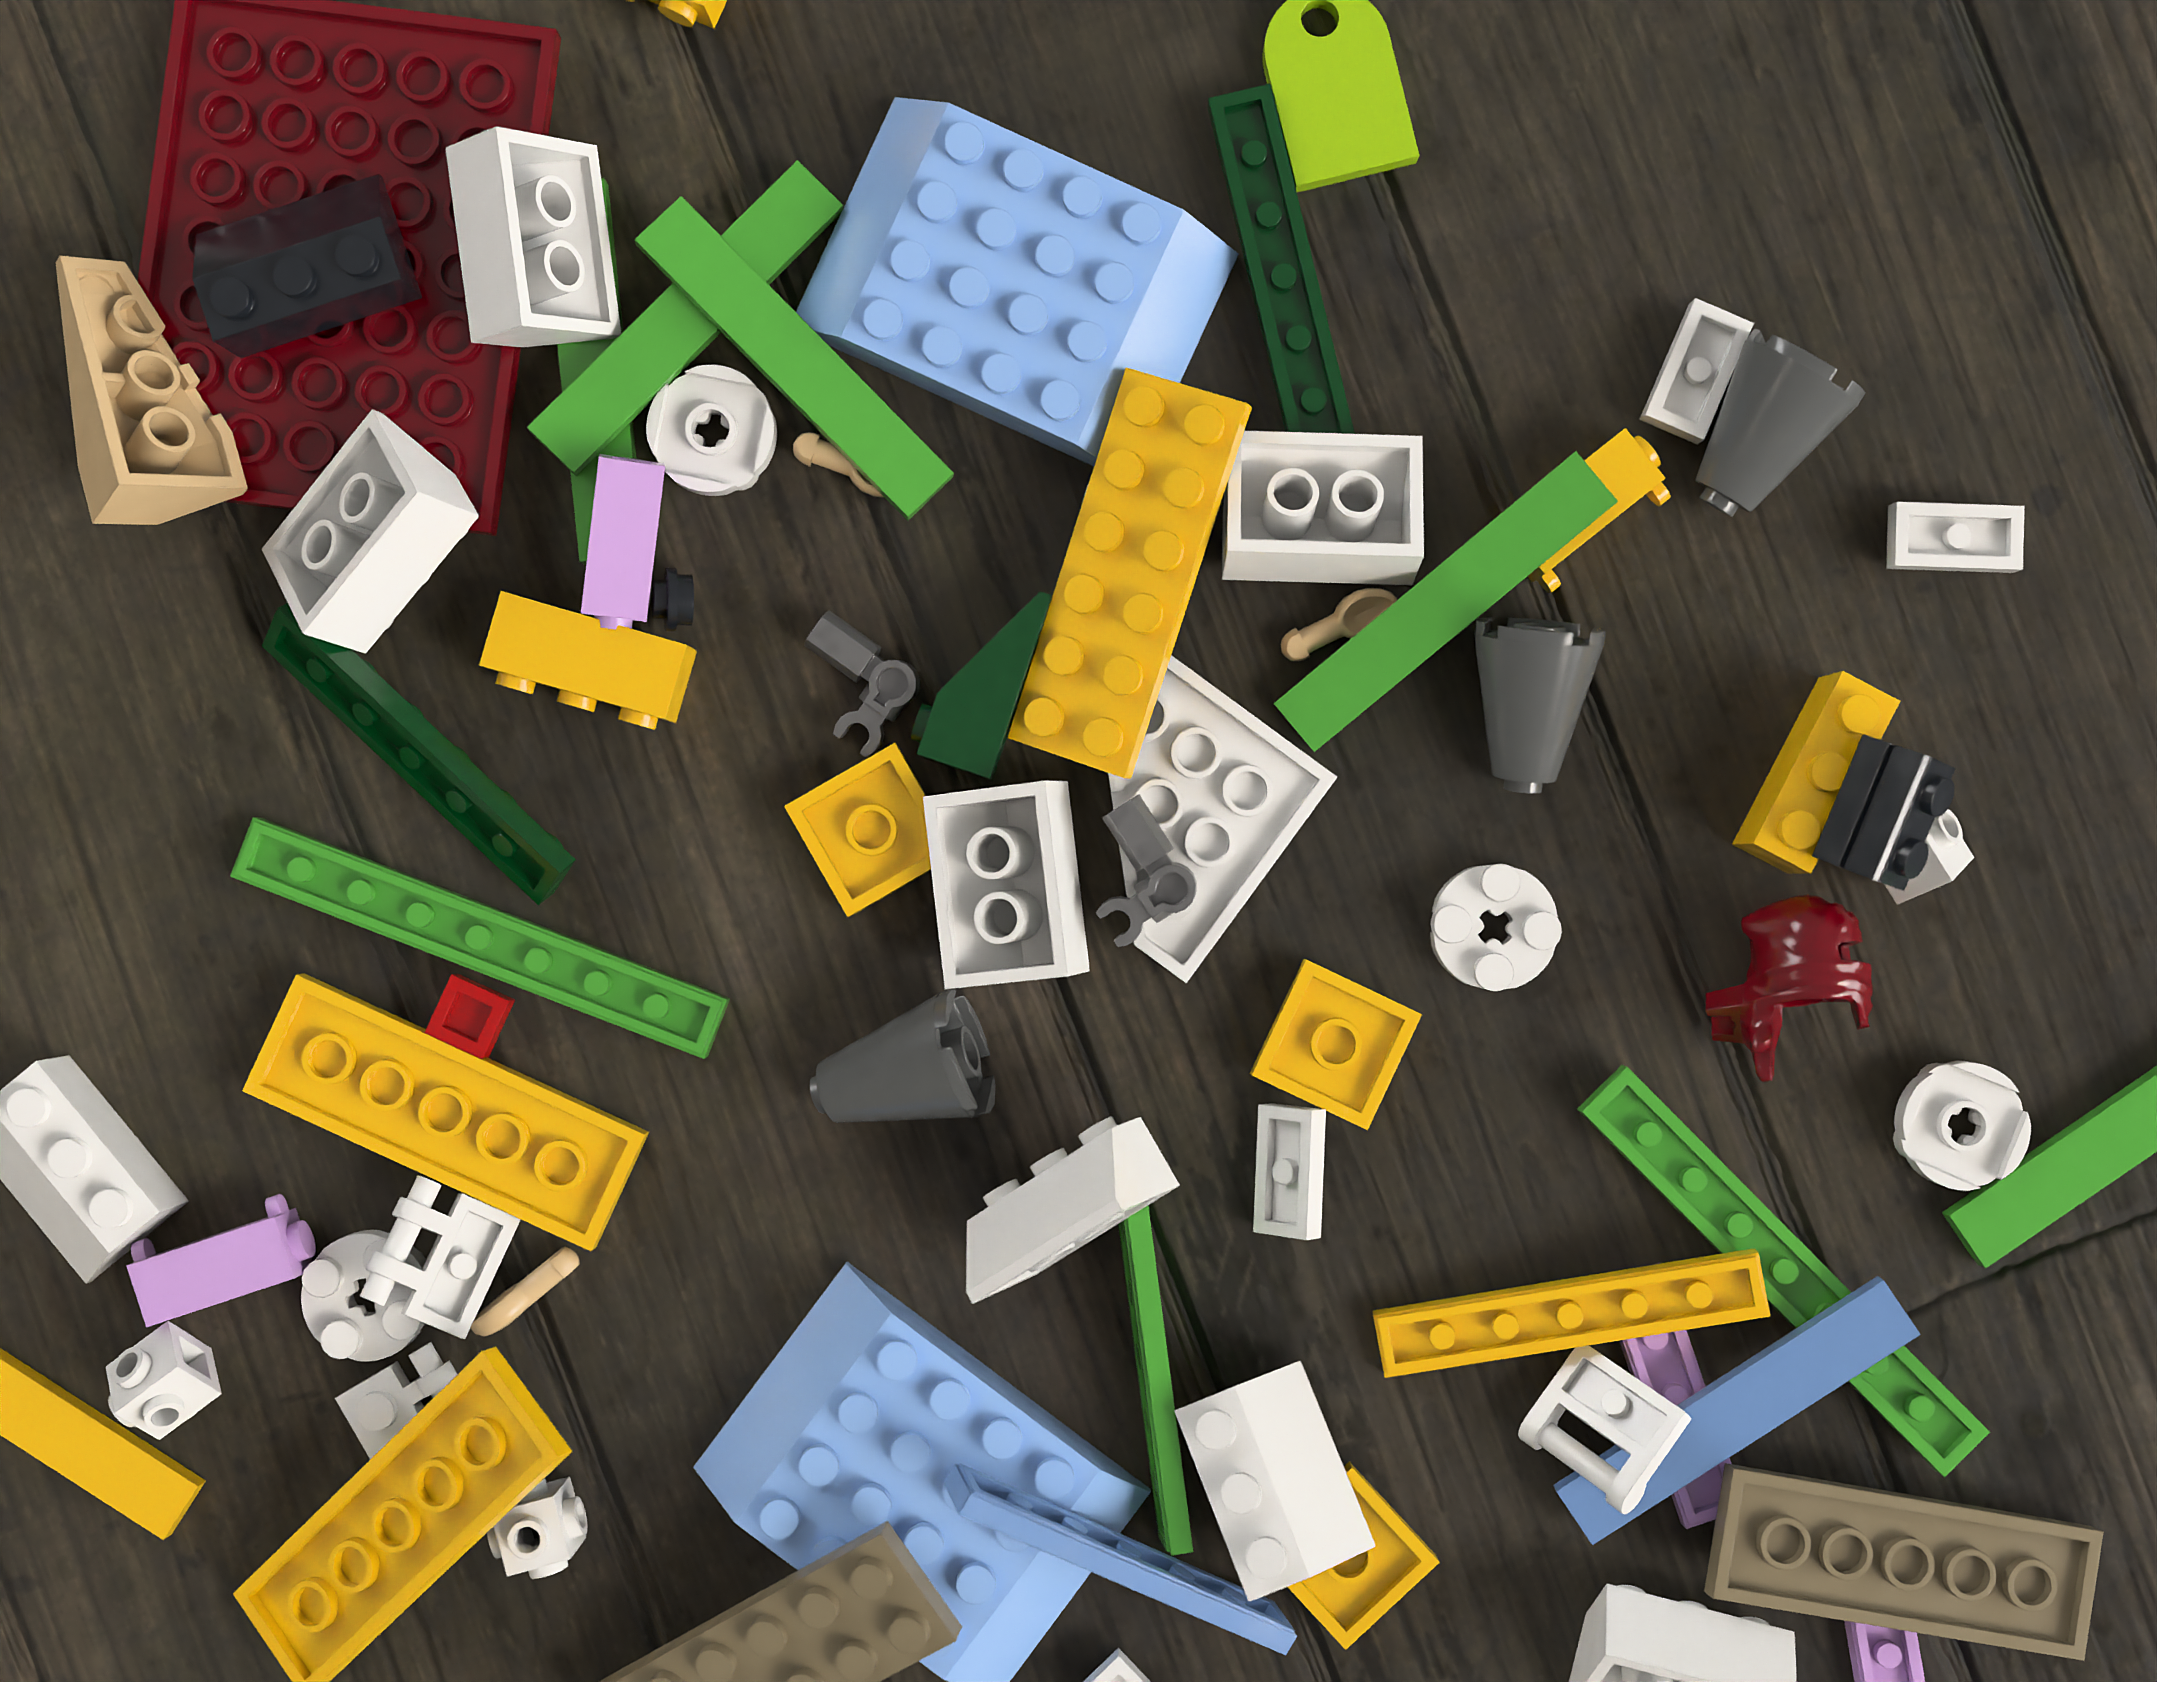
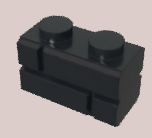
[1812,734,1956,891]

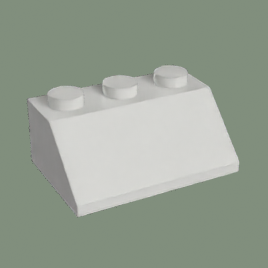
[446,126,621,347]
[262,409,479,654]
[1222,431,1424,585]
[923,781,1090,989]
[0,1055,189,1284]
[966,1117,1180,1304]
[1174,1361,1376,1602]
[1569,1584,1797,1682]

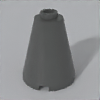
[1695,329,1866,517]
[1474,617,1606,793]
[810,989,996,1123]

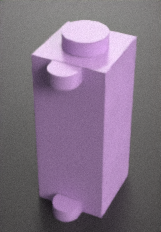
[581,454,665,630]
[127,1194,316,1328]

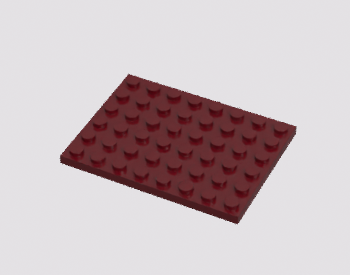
[137,0,561,536]

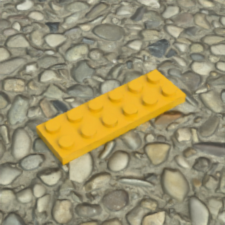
[1007,367,1252,779]
[242,973,649,1251]
[233,1347,572,1682]

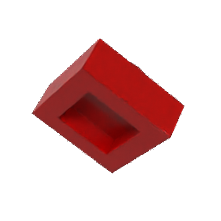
[424,973,515,1059]

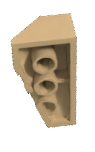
[56,256,248,525]

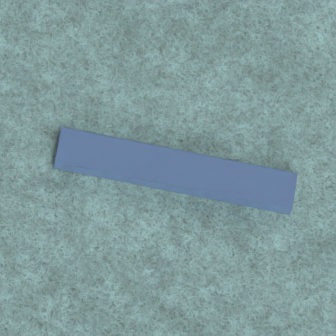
[1553,1276,1921,1545]
[944,1464,1297,1655]

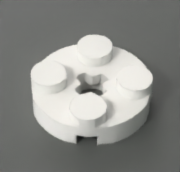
[646,365,777,496]
[1430,864,1562,991]
[1893,1060,2031,1191]
[301,1230,426,1361]

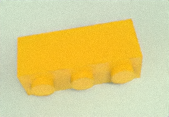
[479,591,697,730]
[1732,671,1900,874]

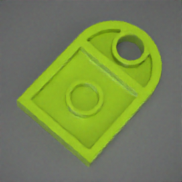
[1262,0,1419,193]

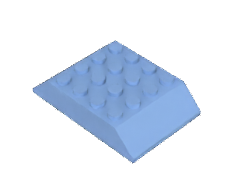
[796,97,1238,466]
[693,1262,1151,1682]

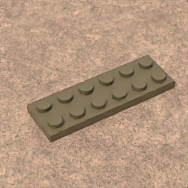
[1704,1463,2104,1661]
[599,1521,962,1682]

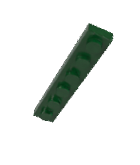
[1207,83,1355,434]
[262,602,576,906]

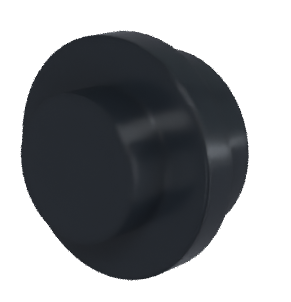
[651,567,694,632]

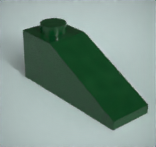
[911,591,1052,781]

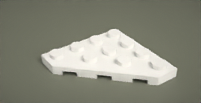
[1108,655,1337,983]

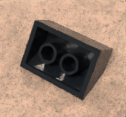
[192,174,423,358]

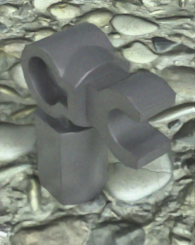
[804,610,920,757]
[1096,794,1197,947]

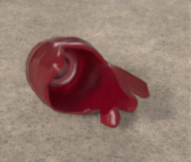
[1706,894,1873,1082]

